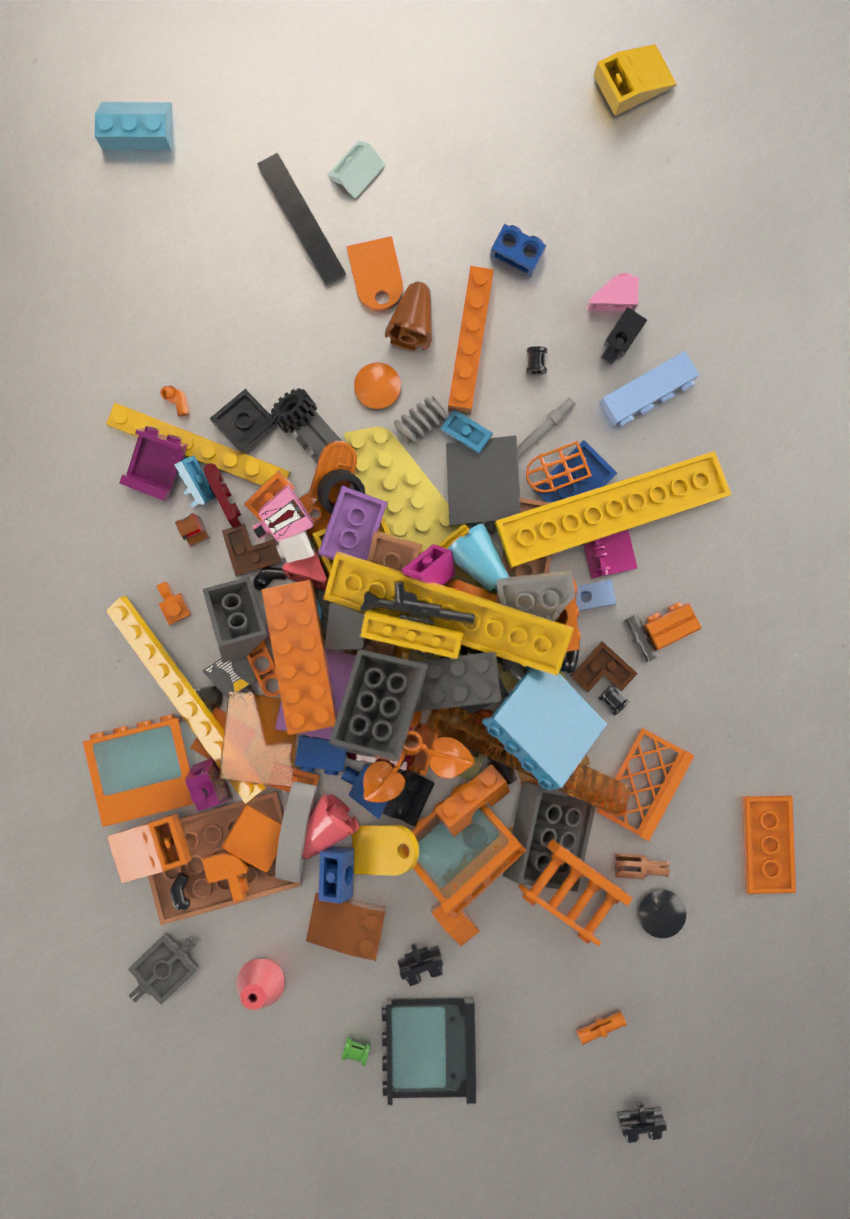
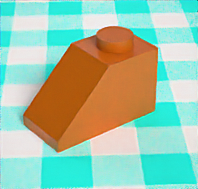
[431,901,480,946]

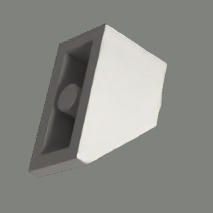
[276,530,315,563]

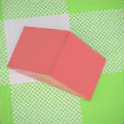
[282,551,328,591]

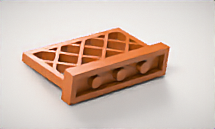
[597,728,695,841]

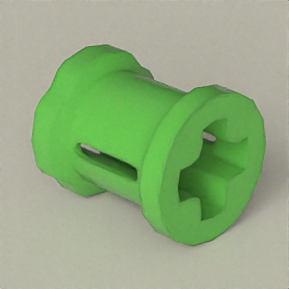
[341,1037,371,1066]

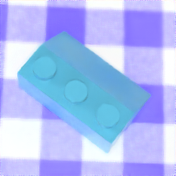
[94,102,172,149]

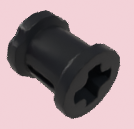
[526,346,547,375]
[598,684,630,716]

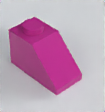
[402,544,455,585]

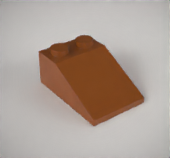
[306,893,386,961]

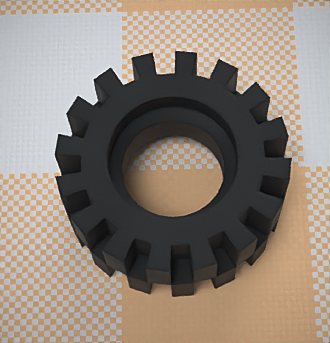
[271,388,317,433]

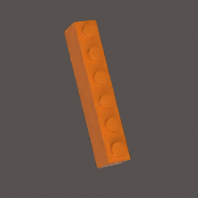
[448,266,494,415]

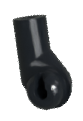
[253,567,286,591]
[560,642,580,673]

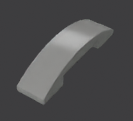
[275,781,318,883]

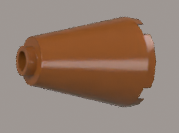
[385,281,432,351]

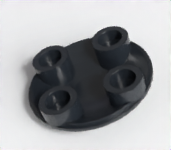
[638,889,686,939]

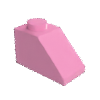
[587,273,639,311]

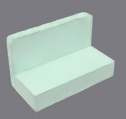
[328,140,385,198]

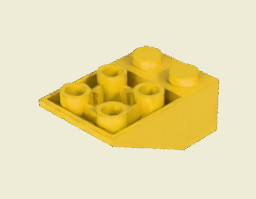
[594,44,677,116]

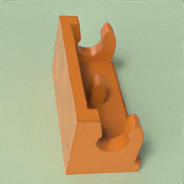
[407,722,440,776]

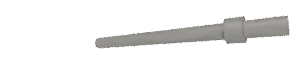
[517,398,575,459]

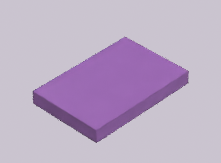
[318,486,388,561]

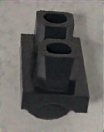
[398,943,444,986]
[618,1101,667,1143]

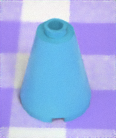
[448,524,509,593]

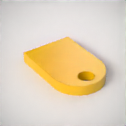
[352,824,419,876]

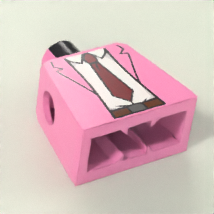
[252,484,314,541]

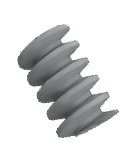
[394,396,448,444]

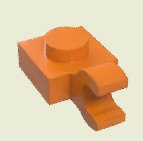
[156,581,192,625]

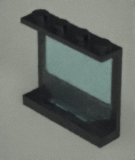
[382,997,476,1105]

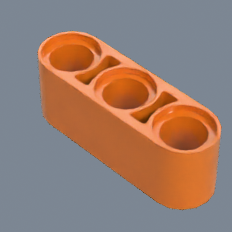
[247,639,280,696]

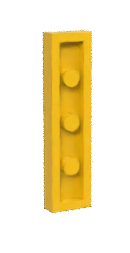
[360,611,463,659]

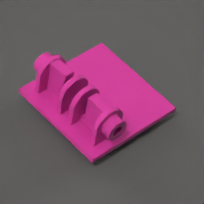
[583,530,638,579]

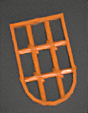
[525,441,592,493]

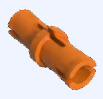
[576,1011,627,1045]

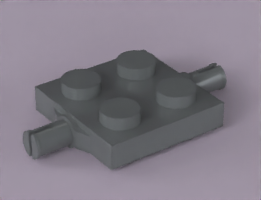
[128,933,198,1005]

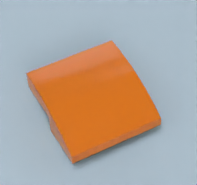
[222,804,282,873]

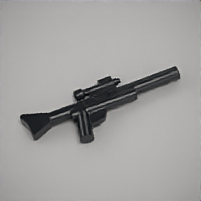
[360,581,475,625]

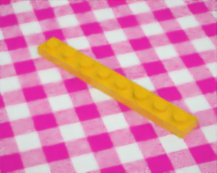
[106,403,291,486]

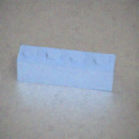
[600,351,699,427]

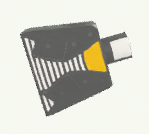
[202,656,258,706]

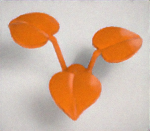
[363,711,474,803]

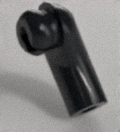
[169,872,190,911]

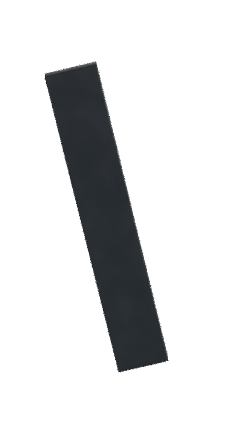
[257,152,346,286]

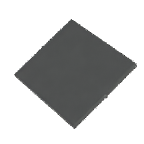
[446,435,521,526]

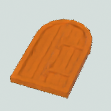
[308,441,357,503]

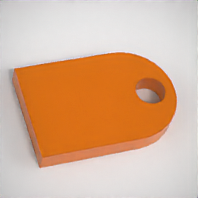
[346,236,403,312]

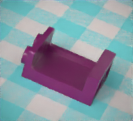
[119,426,188,501]

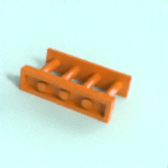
[518,839,633,946]

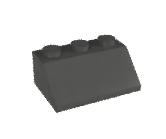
[202,576,267,663]

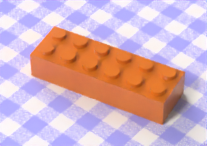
[262,580,338,735]

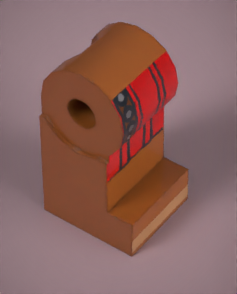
[175,513,210,547]

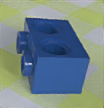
[490,223,546,277]

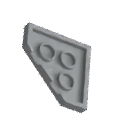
[497,571,575,622]

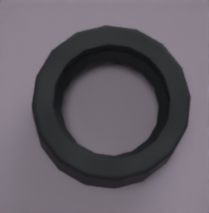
[317,469,365,514]

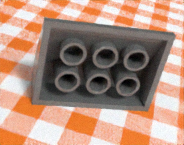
[329,649,428,762]
[503,781,598,892]

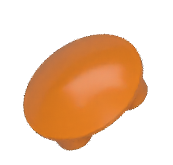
[354,362,401,409]

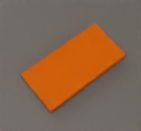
[742,795,796,894]

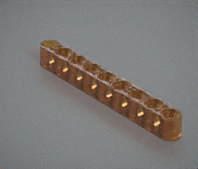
[427,707,630,815]

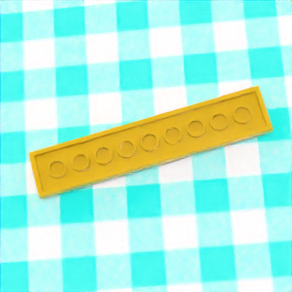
[495,451,732,568]
[323,552,574,676]

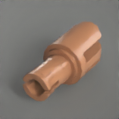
[615,853,670,879]

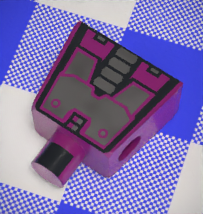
[185,758,233,811]

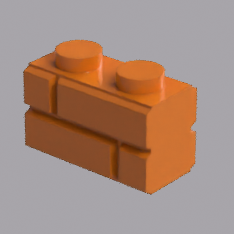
[643,601,702,650]

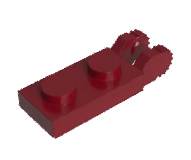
[203,463,242,529]

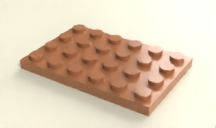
[148,791,302,925]

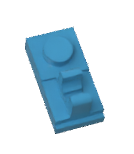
[441,409,493,453]
[175,455,216,507]

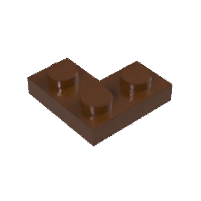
[222,524,282,577]
[569,641,638,693]

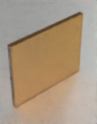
[219,691,296,787]

